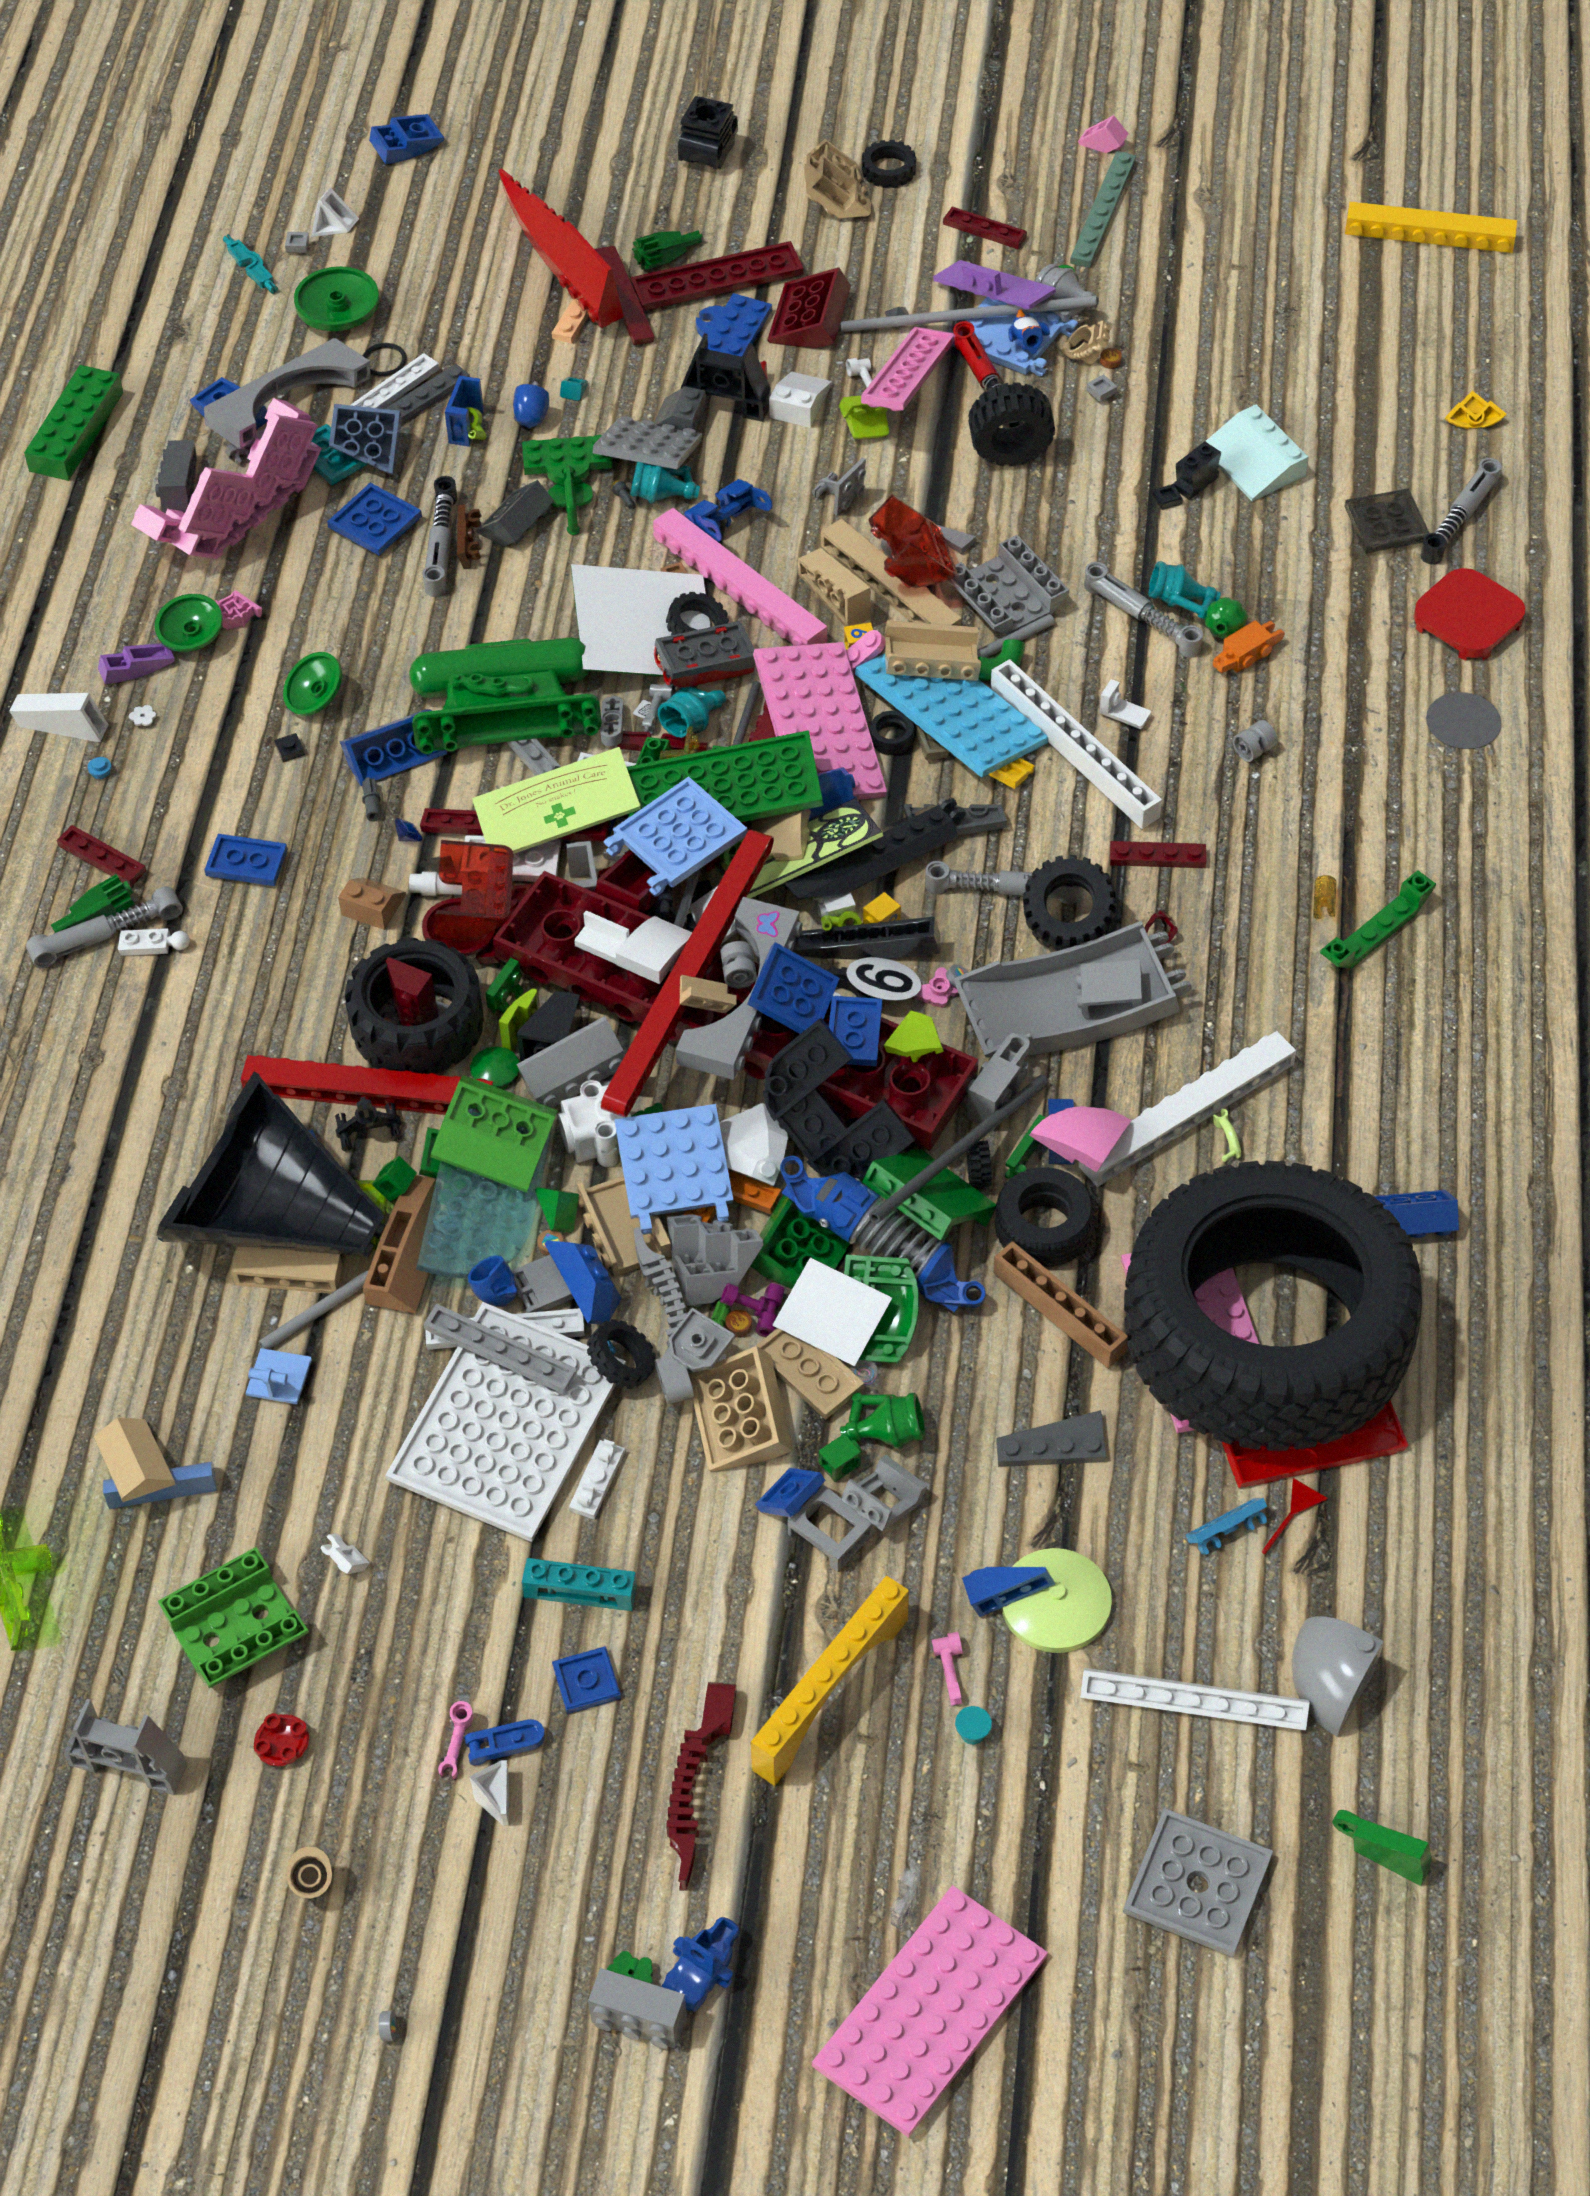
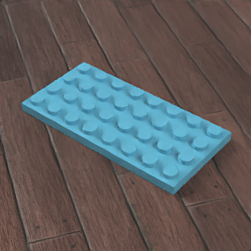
[855,653,1048,778]

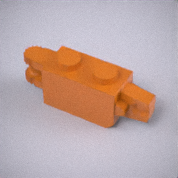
[1213,620,1285,673]

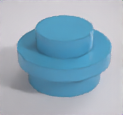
[88,757,112,779]

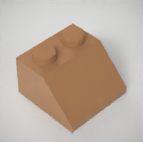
[338,877,406,930]

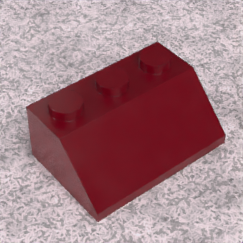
[386,957,439,1026]

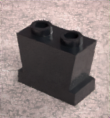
[1173,441,1222,500]

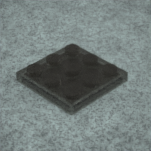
[1344,488,1429,553]

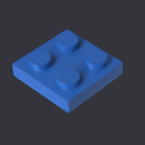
[755,1468,826,1517]

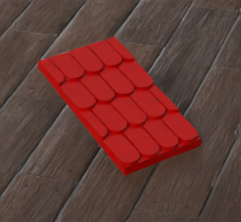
[1221,1400,1409,1488]

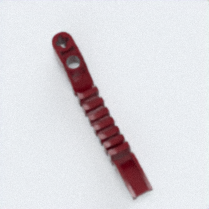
[666,1682,737,1891]

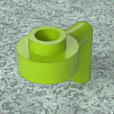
[466,407,487,440]
[821,911,862,931]

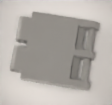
[512,1255,574,1313]

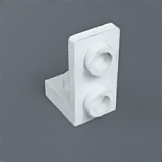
[1099,679,1151,729]

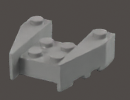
[64,1699,187,1795]

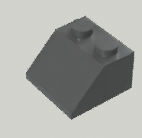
[654,386,706,432]

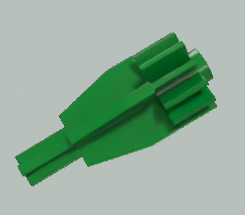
[632,230,703,270]
[51,874,135,933]

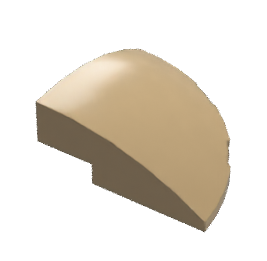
[748,809,810,861]

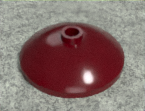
[422,898,495,956]

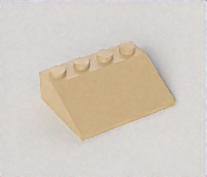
[688,1346,793,1472]

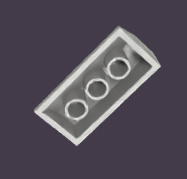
[517,1016,625,1108]

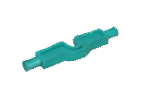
[223,234,278,294]

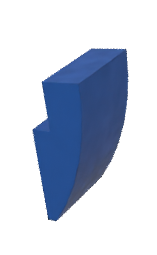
[369,114,444,164]
[190,377,268,430]

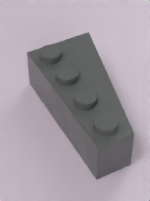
[155,440,197,513]

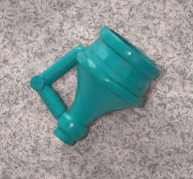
[630,462,700,504]
[1148,561,1221,619]
[658,687,726,738]

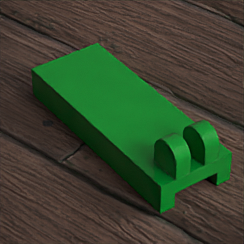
[1005,1114,1046,1179]

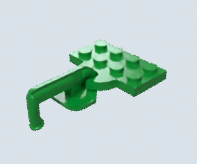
[522,435,612,535]

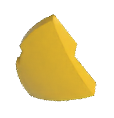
[1444,390,1507,429]

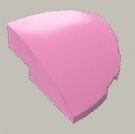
[1029,1106,1132,1173]

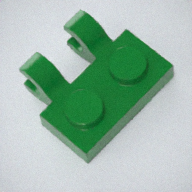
[485,958,524,1014]

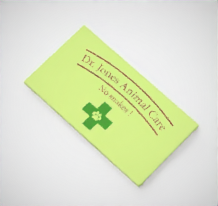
[472,747,641,861]

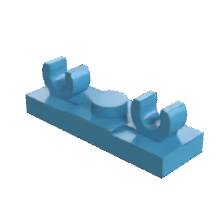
[1185,1498,1267,1555]

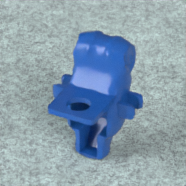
[661,1917,740,2012]

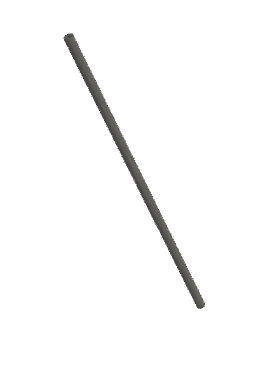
[674,681,761,928]

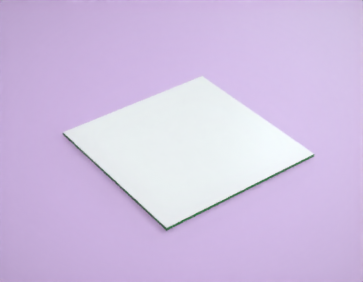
[571,564,710,676]

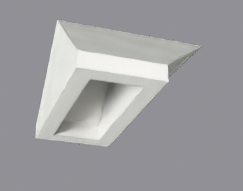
[311,187,359,237]
[470,1760,509,1826]

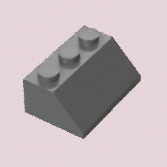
[476,480,554,546]

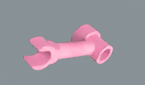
[932,1632,963,1706]
[438,1701,473,1780]

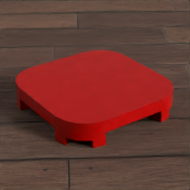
[1414,568,1525,661]

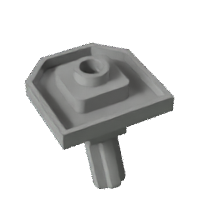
[669,1308,736,1372]

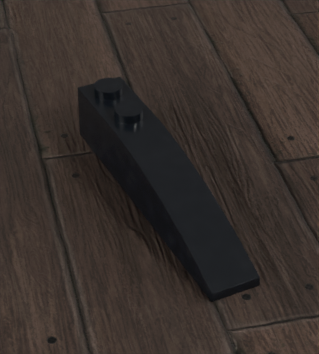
[793,916,941,960]

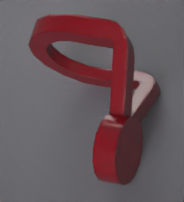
[1144,910,1178,945]

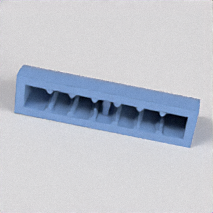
[103,1461,217,1509]

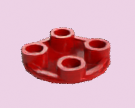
[253,1713,310,1766]

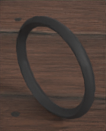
[362,343,407,376]

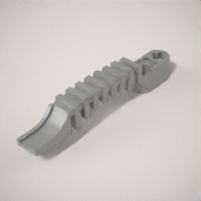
[634,1227,694,1404]

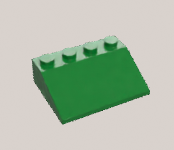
[750,1195,850,1289]

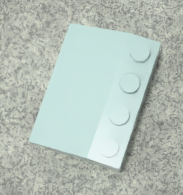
[1206,404,1309,502]

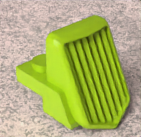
[838,396,889,439]

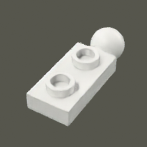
[118,928,190,956]

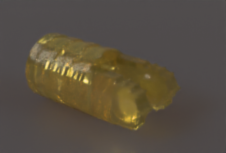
[1313,875,1337,919]

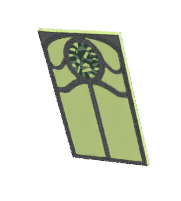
[714,798,883,898]

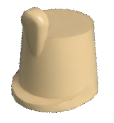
[287,1846,332,1899]

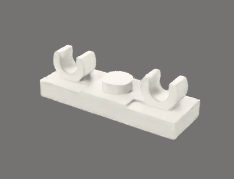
[569,1439,625,1520]

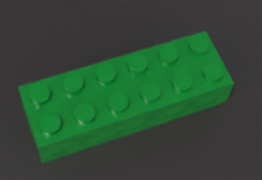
[24,365,124,481]

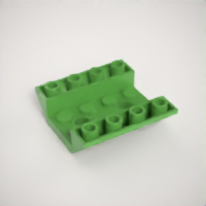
[430,1075,558,1193]
[158,1547,309,1689]

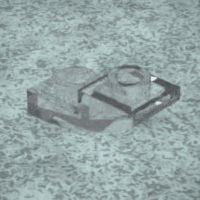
[890,1862,920,1930]

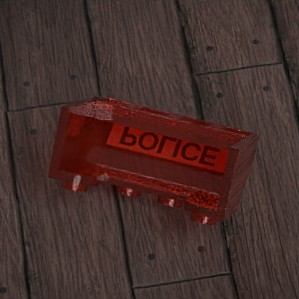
[868,494,957,589]
[434,840,514,942]

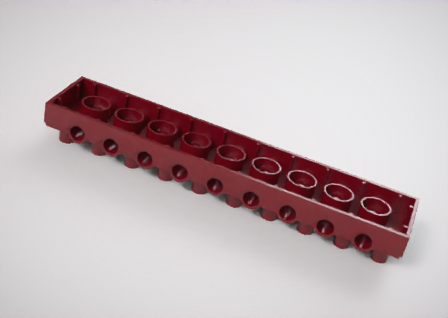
[493,871,979,1151]

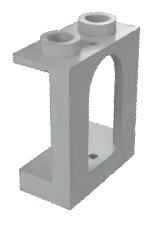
[841,1455,928,1531]
[787,1485,873,1572]

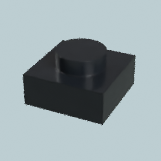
[274,733,305,762]

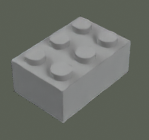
[588,1968,687,2049]

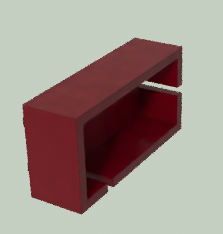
[595,849,671,914]

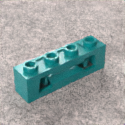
[521,1558,637,1611]

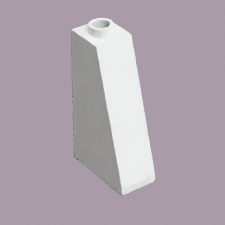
[9,693,109,742]

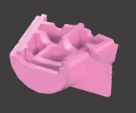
[215,590,262,630]

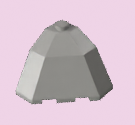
[667,1214,763,1307]

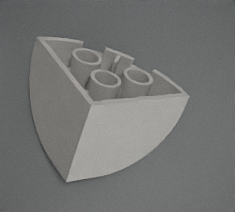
[1291,1616,1384,1737]

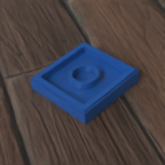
[552,1646,621,1714]

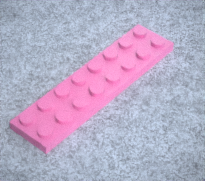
[861,327,954,411]

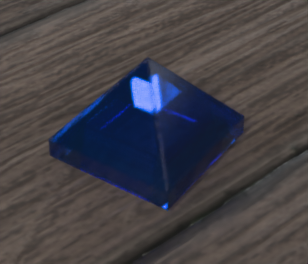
[395,818,423,842]

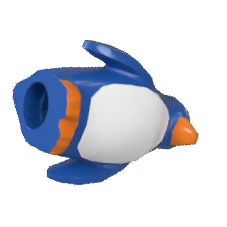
[1008,309,1050,354]

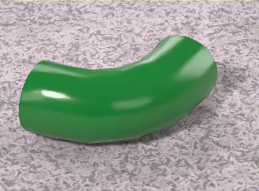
[978,639,1025,681]

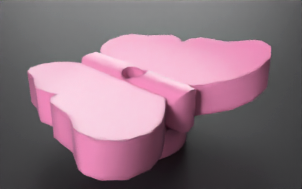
[913,967,959,1008]

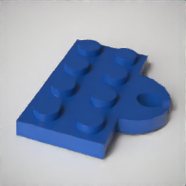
[696,293,772,357]

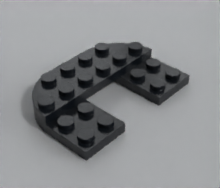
[763,1018,917,1180]

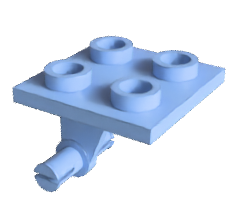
[246,1348,312,1404]

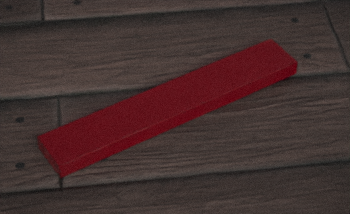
[595,246,655,345]

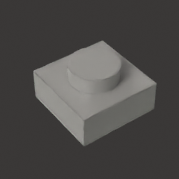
[285,232,309,253]
[1086,374,1117,402]

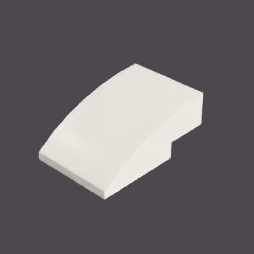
[616,916,692,984]

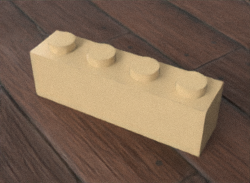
[232,1247,343,1294]

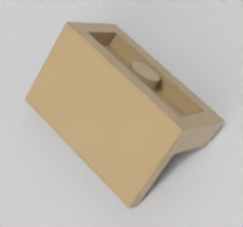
[680,975,736,1013]

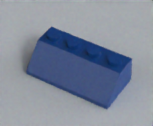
[339,709,447,786]
[1374,1190,1459,1238]

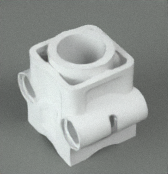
[558,1080,631,1167]

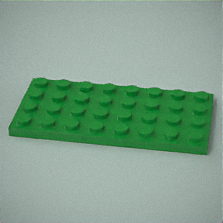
[627,730,824,822]

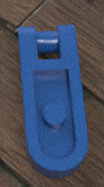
[464,1719,545,1765]

